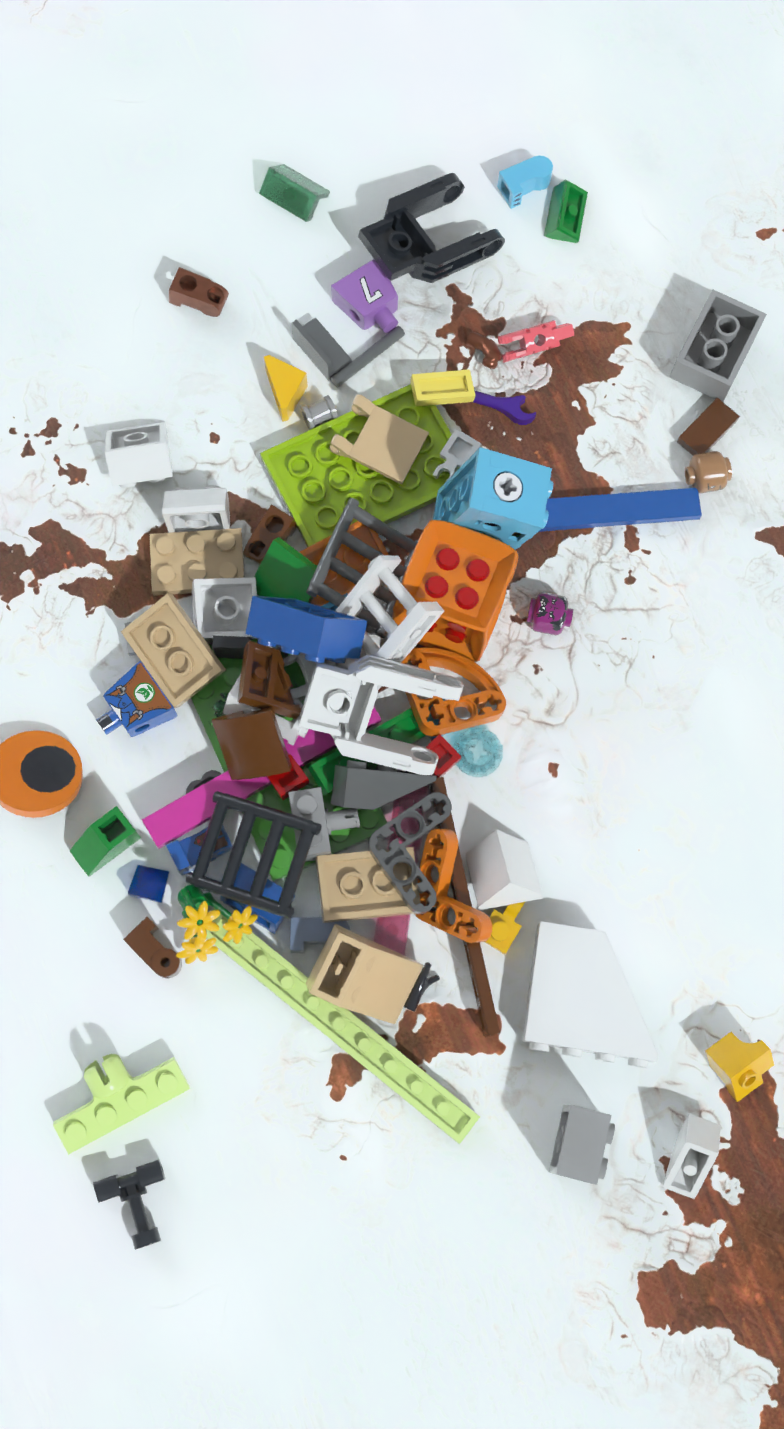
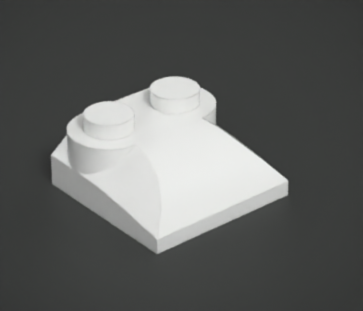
[192,577,257,644]

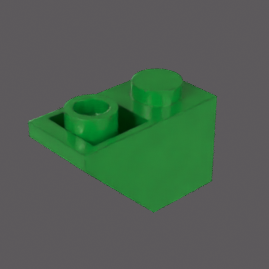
[69,806,141,877]

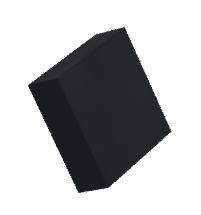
[212,635,250,659]

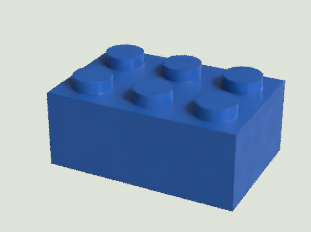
[245,596,367,663]

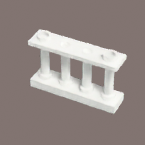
[336,555,444,690]

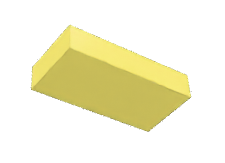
[410,370,476,407]

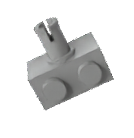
[289,787,360,862]

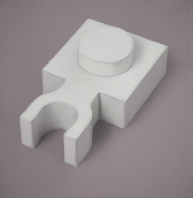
[432,429,482,480]

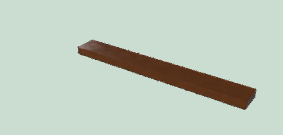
[429,777,500,1037]

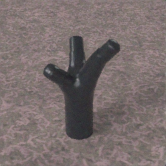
[404,962,440,1012]

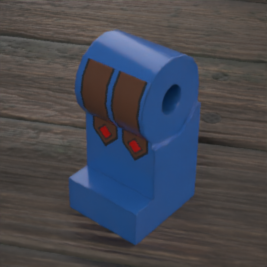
[166,825,233,876]

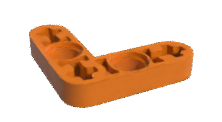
[415,829,492,943]

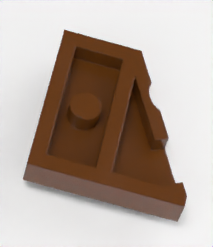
[237,641,301,719]

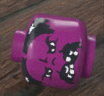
[527,592,574,636]

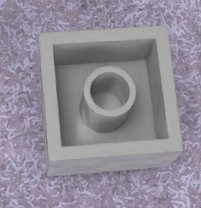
[549,1105,615,1185]

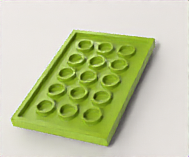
[260,384,459,548]

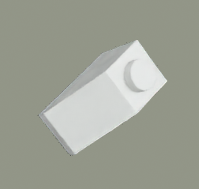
[663,1113,721,1199]

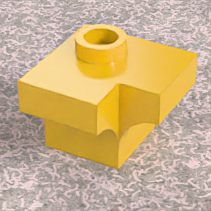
[705,1032,774,1102]

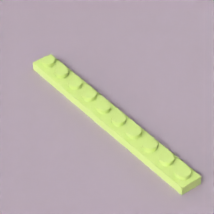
[206,914,480,1144]

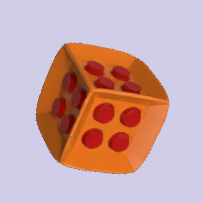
[392,520,518,662]

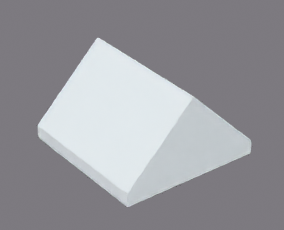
[466,830,543,910]

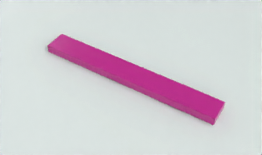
[142,707,381,849]

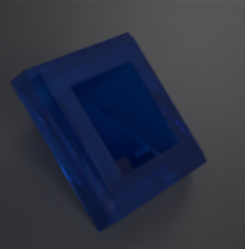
[128,865,170,903]

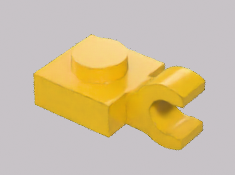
[484,902,525,955]

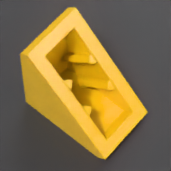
[263,355,308,422]

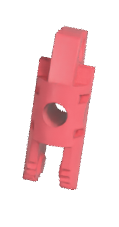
[497,320,574,363]

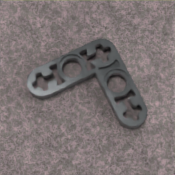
[368,792,452,914]

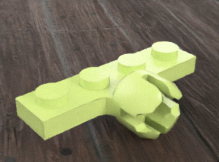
[53,1054,190,1155]

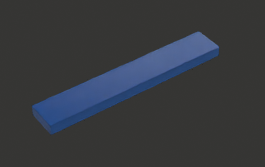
[538,488,702,532]

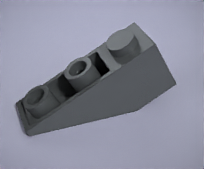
[331,760,437,810]

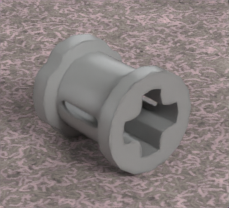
[300,395,338,430]

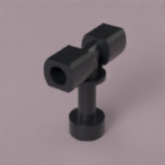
[93,1159,166,1250]

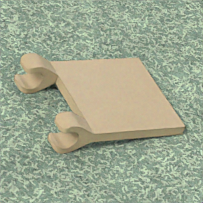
[330,395,429,485]

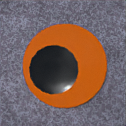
[0,730,83,818]

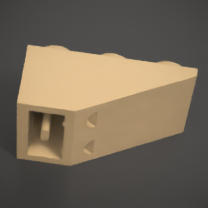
[306,924,424,1024]

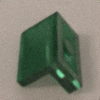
[259,164,330,222]

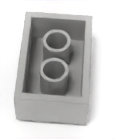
[669,289,767,402]

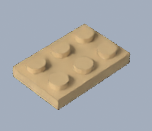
[150,528,245,596]
[121,593,226,708]
[315,847,421,923]

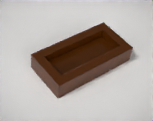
[677,397,740,456]

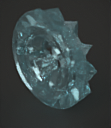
[453,727,503,777]

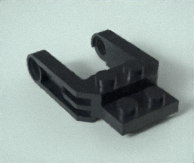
[358,173,505,283]

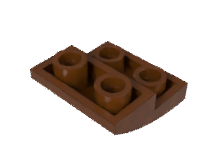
[211,707,292,780]

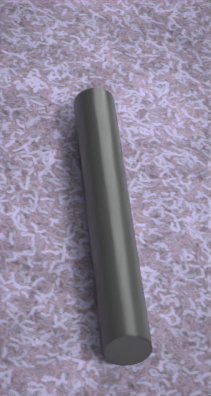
[331,326,405,388]

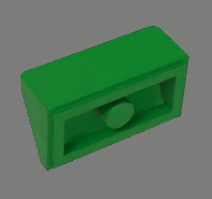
[544,179,588,243]

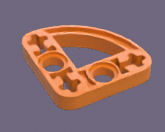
[401,648,506,737]

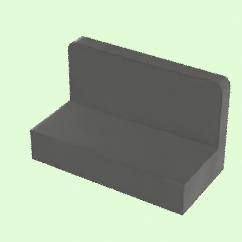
[291,317,352,381]

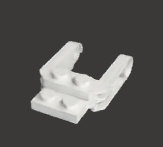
[298,655,464,775]

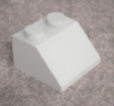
[105,422,173,488]
[162,485,230,533]

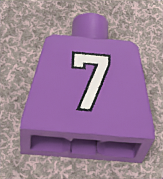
[331,259,398,333]

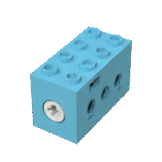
[433,447,553,550]

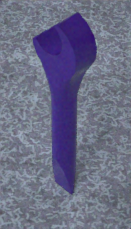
[473,390,536,425]

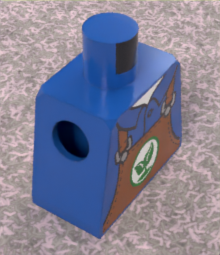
[96,661,178,737]

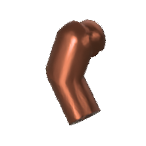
[466,331,502,369]

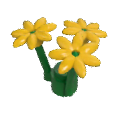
[176,885,258,964]

